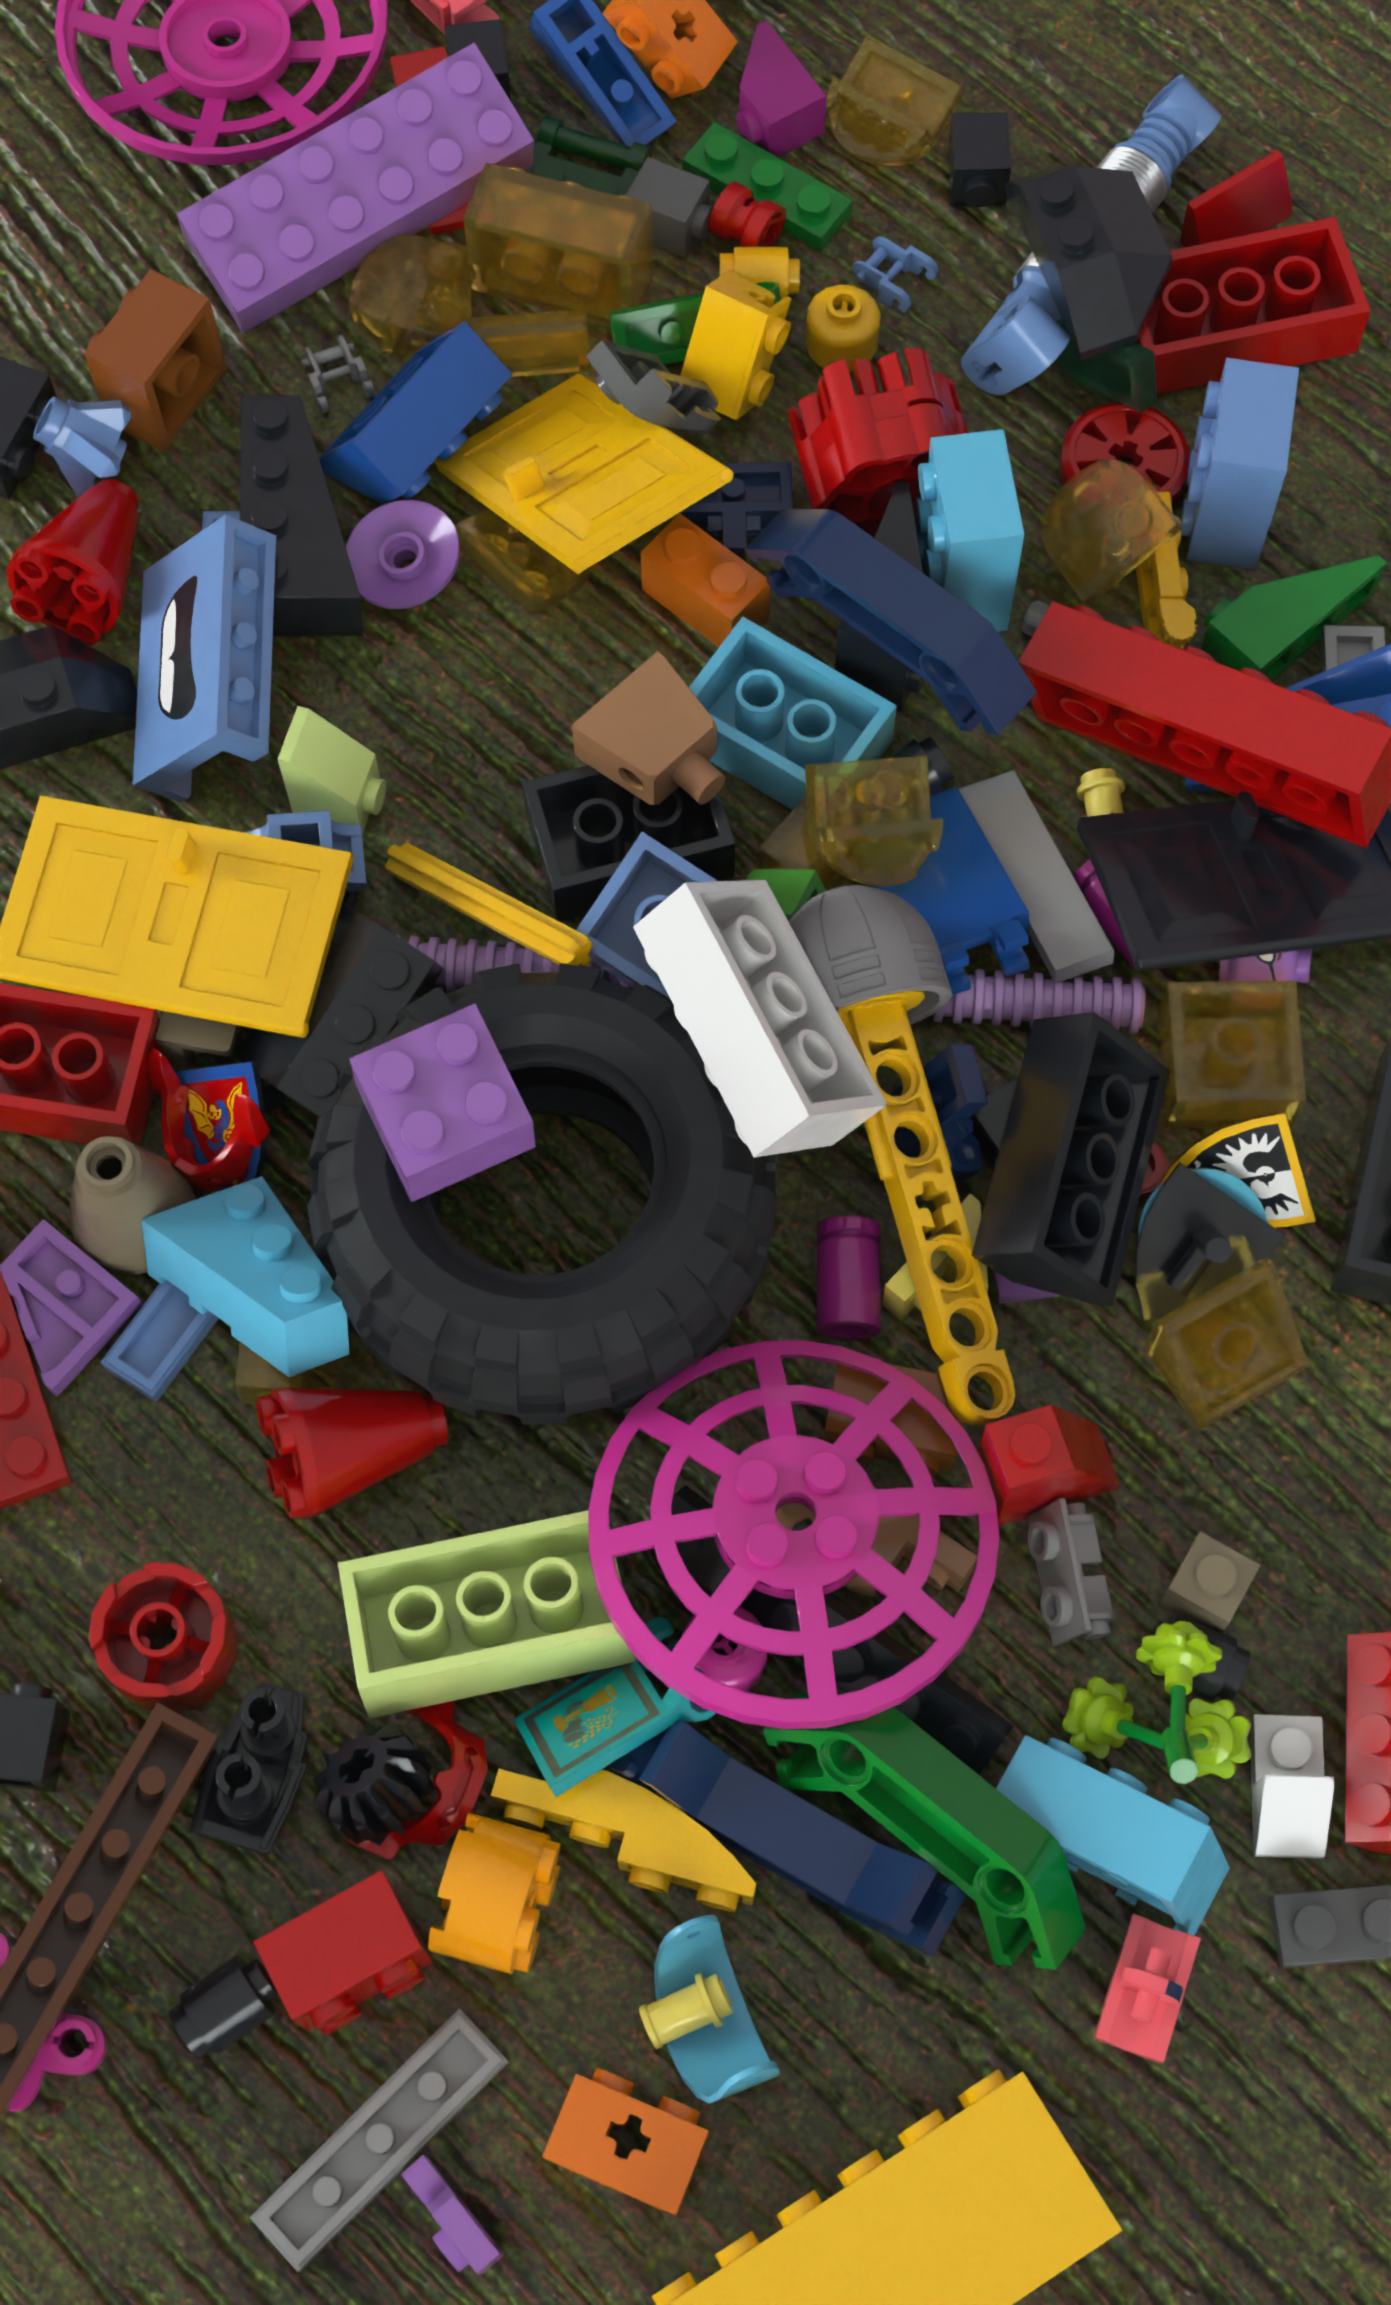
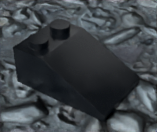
[835,480,924,712]

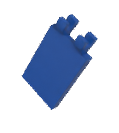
[843,787,1029,995]

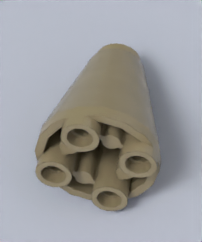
[68,1136,197,1275]

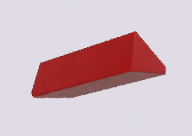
[1180,150,1292,247]

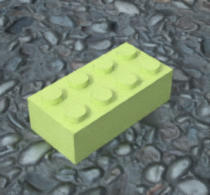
[338,1510,636,1719]

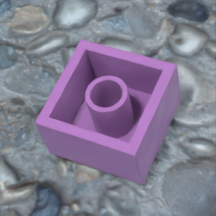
[349,1004,535,1203]

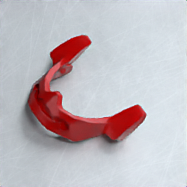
[147,1047,270,1192]
[342,1701,488,1860]

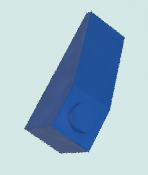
[528,0,677,147]

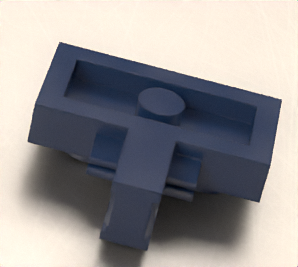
[675,462,793,562]
[889,1044,989,1180]

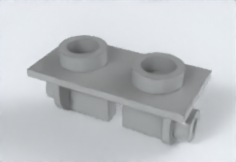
[1027,1498,1115,1647]

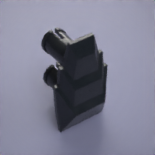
[190,1683,308,1855]

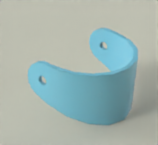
[654,1915,780,2104]

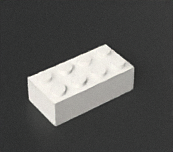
[633,880,887,1158]

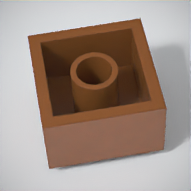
[84,269,227,452]

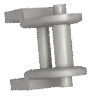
[301,335,375,414]

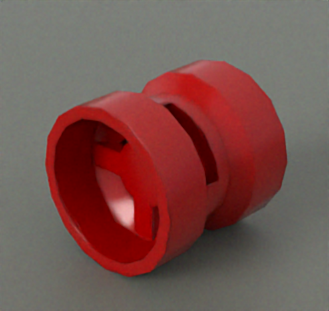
[708,181,786,247]

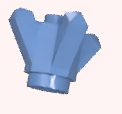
[33,397,131,498]

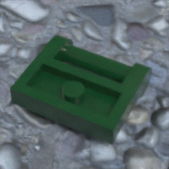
[512,116,653,239]

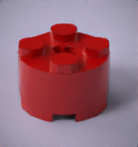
[89,1562,238,1712]

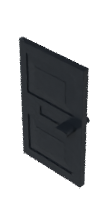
[1077,791,1391,971]

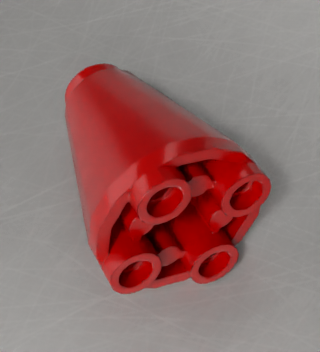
[6,479,140,645]
[256,1387,448,1520]

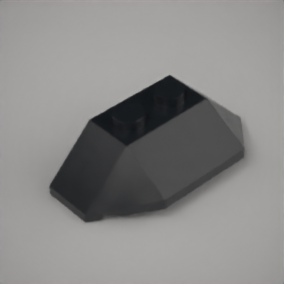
[1005,165,1172,360]
[0,625,137,769]

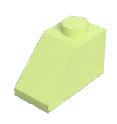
[277,706,386,834]

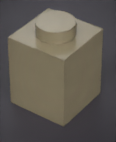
[1158,1531,1261,1632]

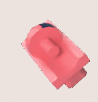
[1093,1913,1201,2064]

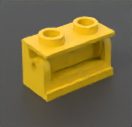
[680,269,792,420]

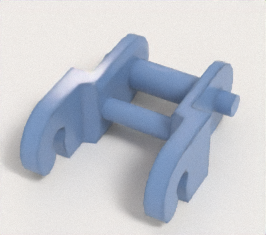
[852,236,939,313]

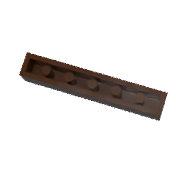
[0,1702,218,2124]

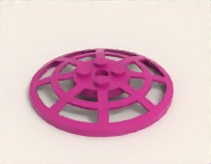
[55,0,389,165]
[588,1340,1000,1729]

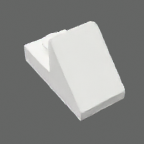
[1250,1714,1334,1859]

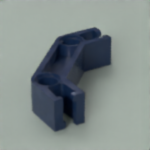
[745,509,1037,735]
[609,1720,967,1956]

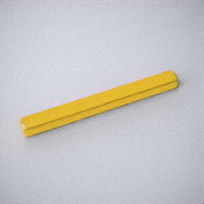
[385,843,593,966]

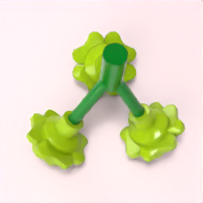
[1062,1621,1251,1784]

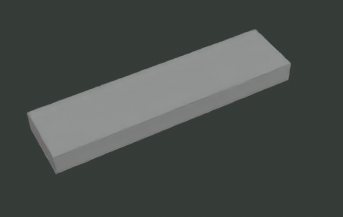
[958,770,1114,983]
[250,2008,509,2272]

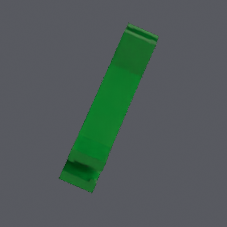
[762,1693,1086,1970]

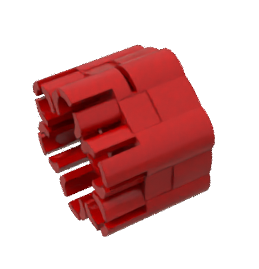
[787,348,968,538]

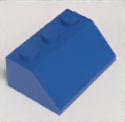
[319,321,513,505]

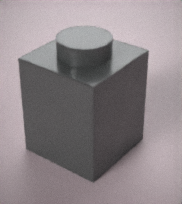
[623,157,713,259]

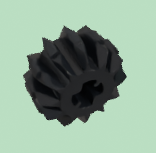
[313,1723,435,1846]

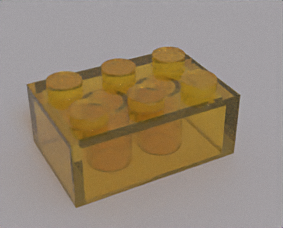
[463,163,654,325]

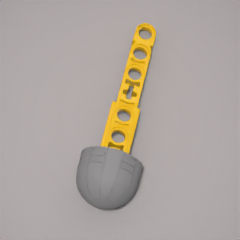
[788,885,1015,1426]

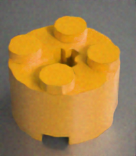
[428,1813,561,1975]

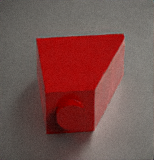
[977,1404,1121,1527]

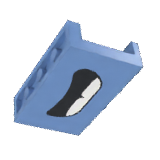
[133,514,276,802]

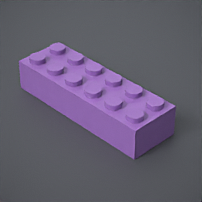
[177,42,534,334]

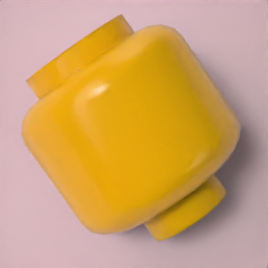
[805,284,881,372]

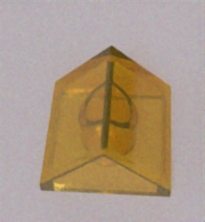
[1144,1257,1309,1430]

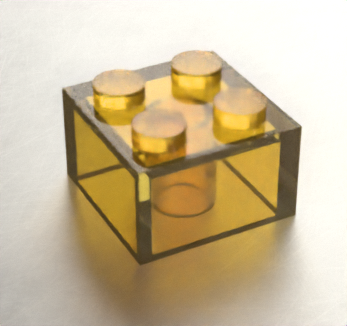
[1158,981,1306,1129]

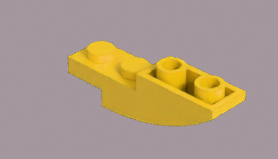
[491,1769,756,1912]

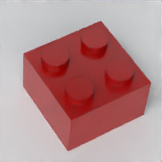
[253,1870,434,2035]

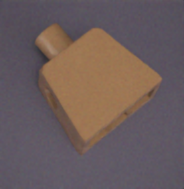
[572,651,725,805]

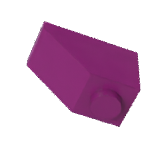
[736,20,826,157]

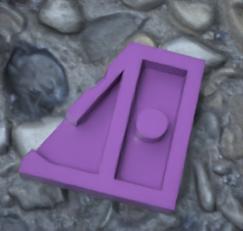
[0,1219,142,1397]

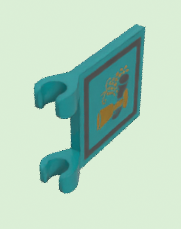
[513,1617,716,1797]

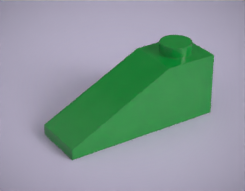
[1201,555,1387,681]

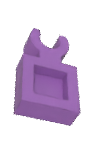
[401,2155,504,2274]

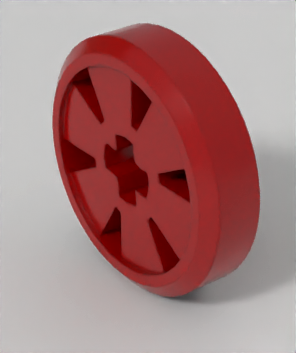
[1059,402,1190,525]

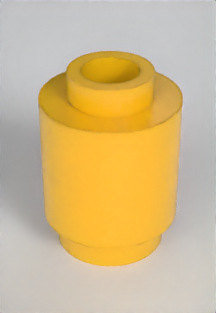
[720,247,800,299]

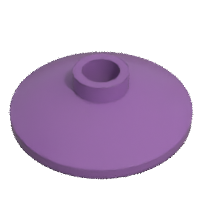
[346,500,460,609]

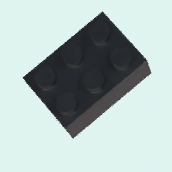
[522,765,735,922]

